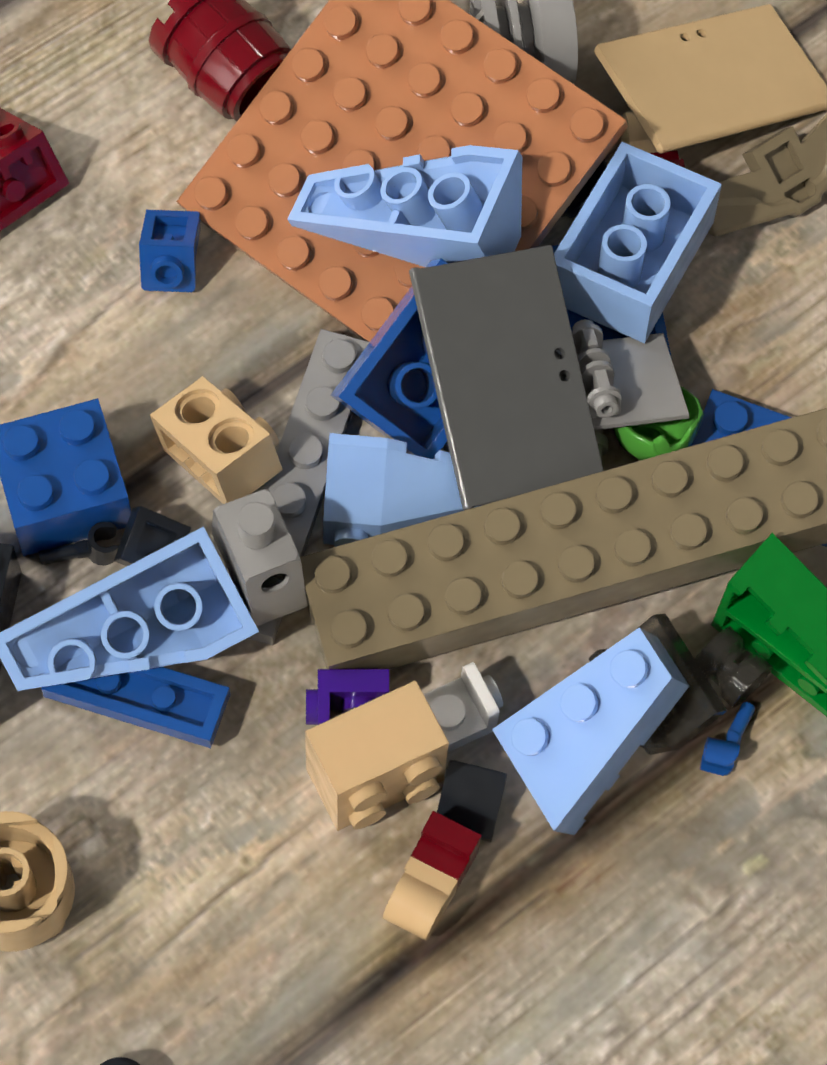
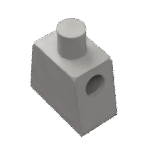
[212,489,307,627]

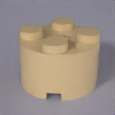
[0,811,75,952]

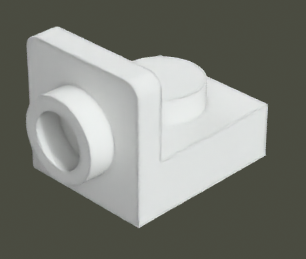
[423,662,503,752]

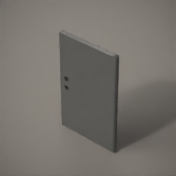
[409,245,603,510]

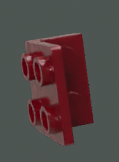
[0,108,70,231]

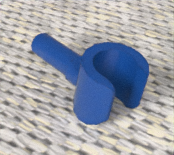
[700,702,755,776]

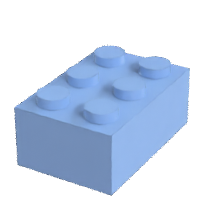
[554,142,722,344]

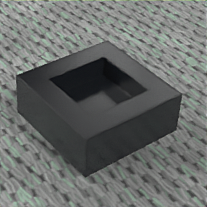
[114,506,191,566]

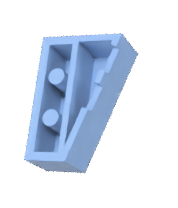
[492,627,689,835]

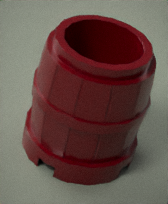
[149,0,291,121]

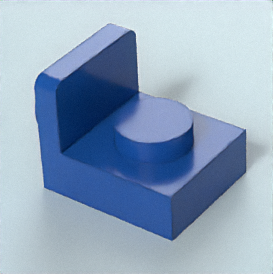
[139,210,201,292]

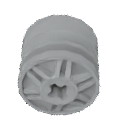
[469,0,578,84]

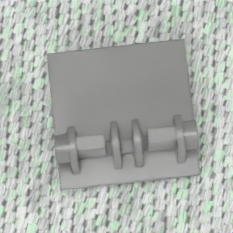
[555,319,689,430]

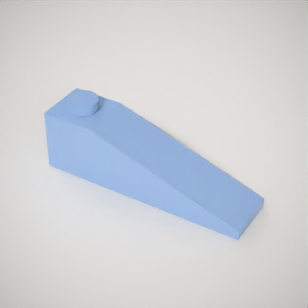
[287,145,522,267]
[323,433,478,547]

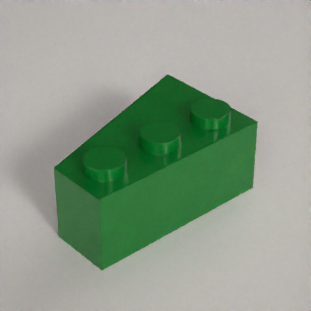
[711,533,827,717]

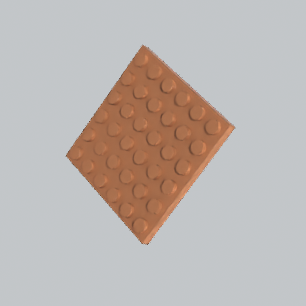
[176,0,628,342]

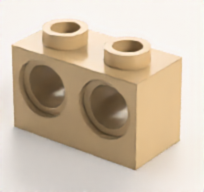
[150,376,283,504]

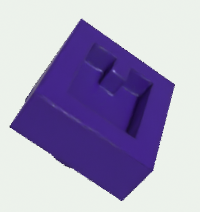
[306,669,389,725]

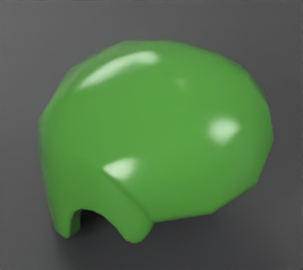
[613,386,704,461]

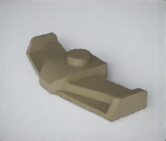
[708,114,827,237]

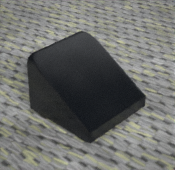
[437,760,507,842]

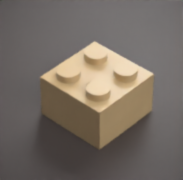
[305,680,449,831]

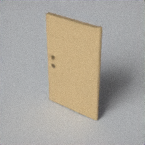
[594,4,827,154]

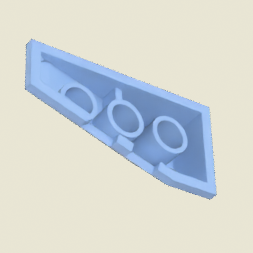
[0,526,259,691]

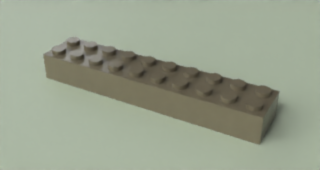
[300,408,827,670]

